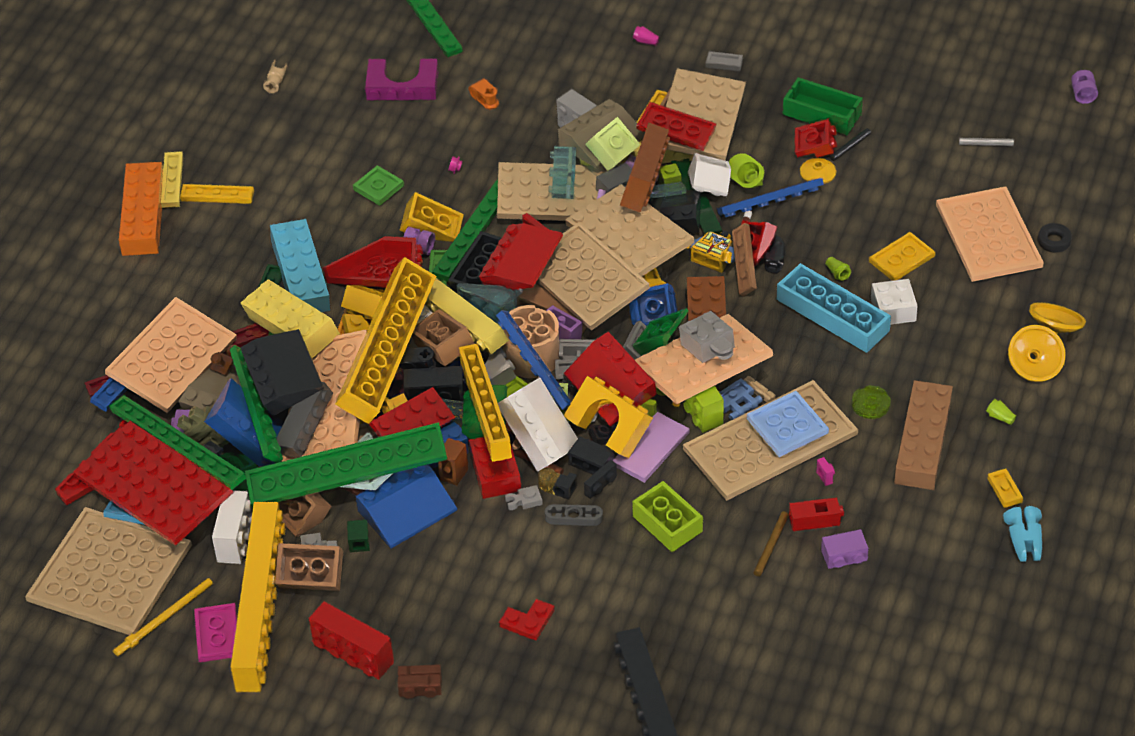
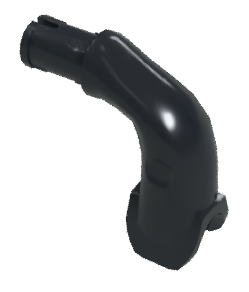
[765,235,786,274]

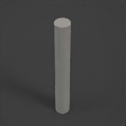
[959,138,1014,146]

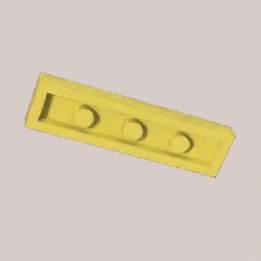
[161,152,183,208]

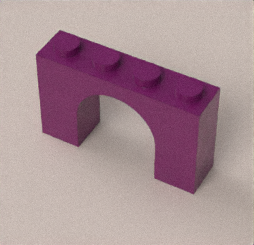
[365,59,439,100]

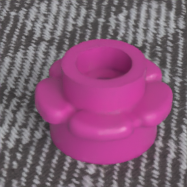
[449,157,462,174]

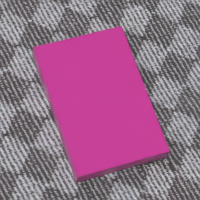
[194,603,237,663]

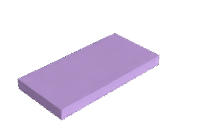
[613,412,689,483]

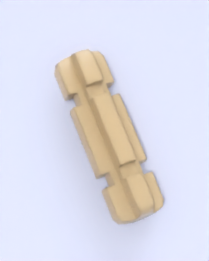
[744,376,776,403]

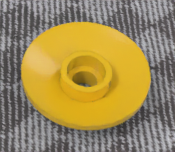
[800,158,836,184]

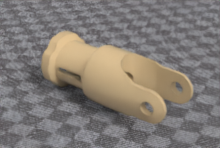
[263,60,287,93]

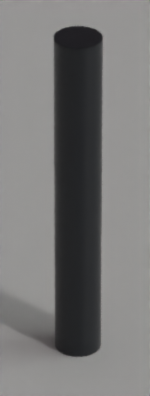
[830,128,871,161]

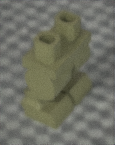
[177,406,230,448]

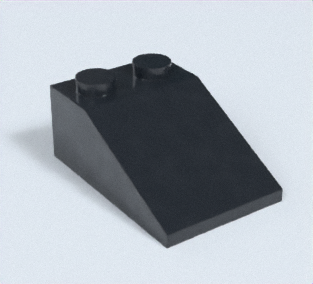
[660,190,701,233]

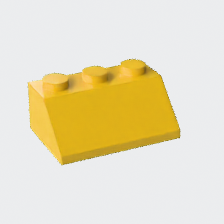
[341,285,383,320]

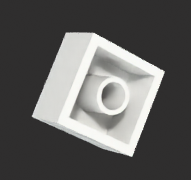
[871,279,917,325]

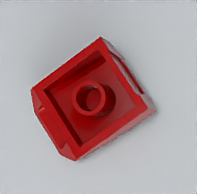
[741,220,777,267]

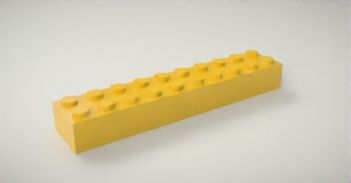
[335,257,437,424]
[231,502,285,692]

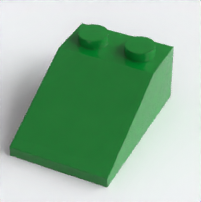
[633,308,689,356]

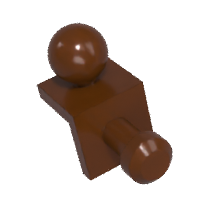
[209,345,235,376]

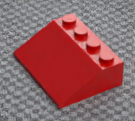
[479,223,563,293]
[564,332,657,426]

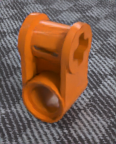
[469,78,499,109]

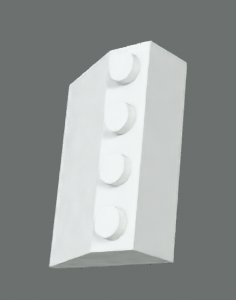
[498,377,578,471]

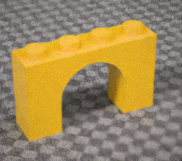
[564,376,653,458]

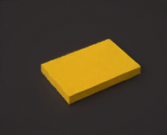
[869,232,935,281]

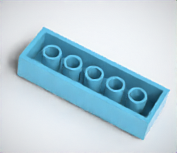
[270,219,330,312]
[777,263,891,353]

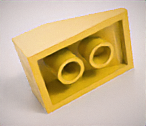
[400,192,464,242]

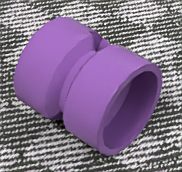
[1071,70,1098,104]
[403,227,435,255]

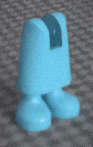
[1003,506,1042,562]

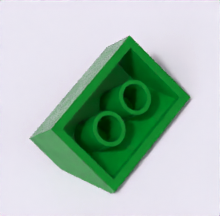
[462,385,508,439]

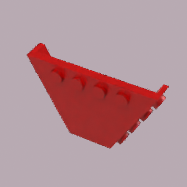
[322,236,423,288]

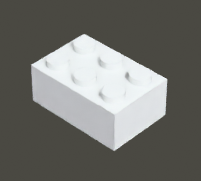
[212,491,252,564]

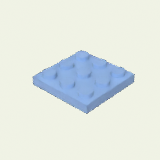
[747,391,829,457]

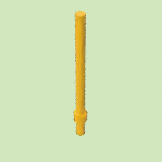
[113,578,213,656]

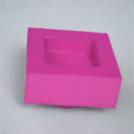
[816,457,835,486]

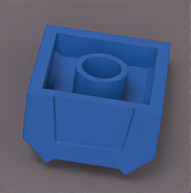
[629,283,677,326]

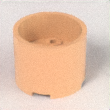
[502,305,560,378]

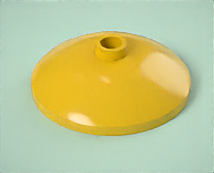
[1029,303,1086,334]
[1008,325,1065,382]

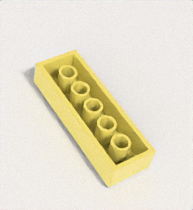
[241,279,340,358]

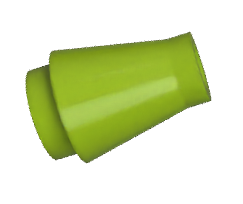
[825,257,851,281]
[986,399,1017,425]

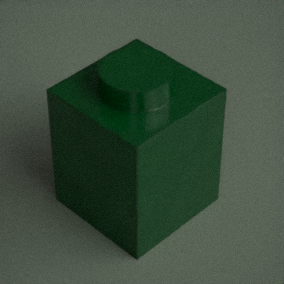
[347,519,370,553]

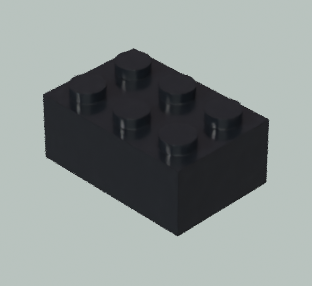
[404,366,464,409]

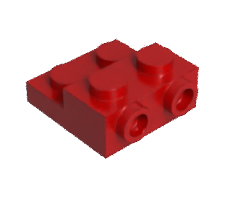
[795,119,837,158]

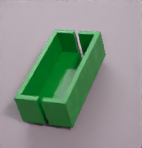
[783,77,863,135]

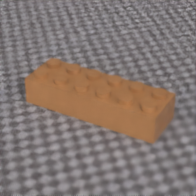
[894,380,953,490]

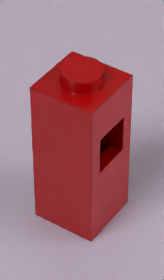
[789,497,844,531]

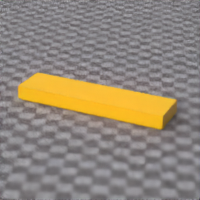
[180,184,254,204]

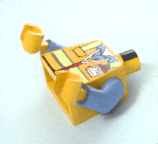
[687,231,735,273]

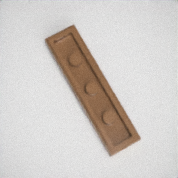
[732,223,757,296]

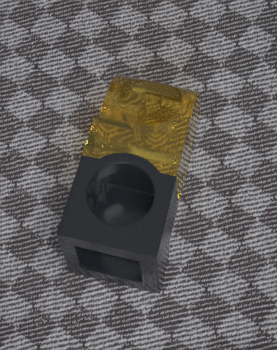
[538,468,577,500]

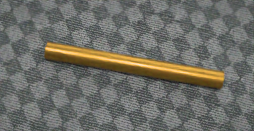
[753,511,789,577]

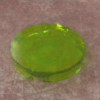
[852,385,891,419]

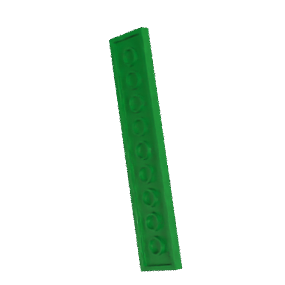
[245,422,448,509]

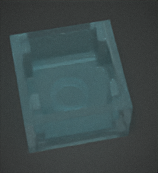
[548,146,576,199]

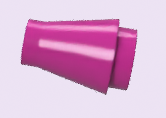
[633,26,660,46]

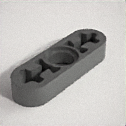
[545,504,603,526]

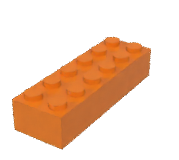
[119,162,163,256]

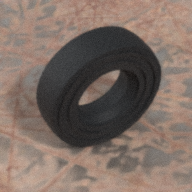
[1038,223,1072,253]

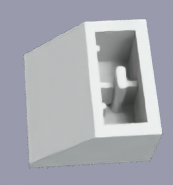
[688,153,731,197]

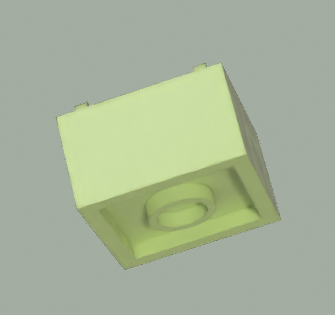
[585,117,641,171]

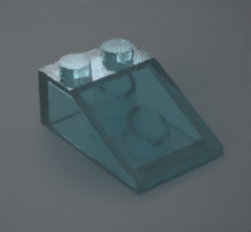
[457,283,518,323]

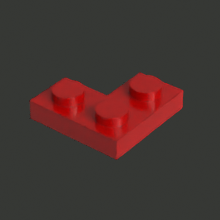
[499,599,555,641]

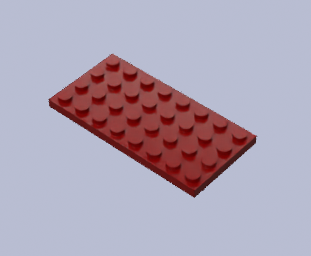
[73,421,233,546]

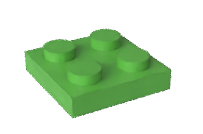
[353,165,404,206]

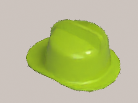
[729,153,764,188]

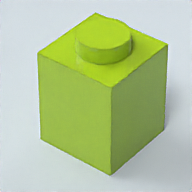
[658,163,681,194]

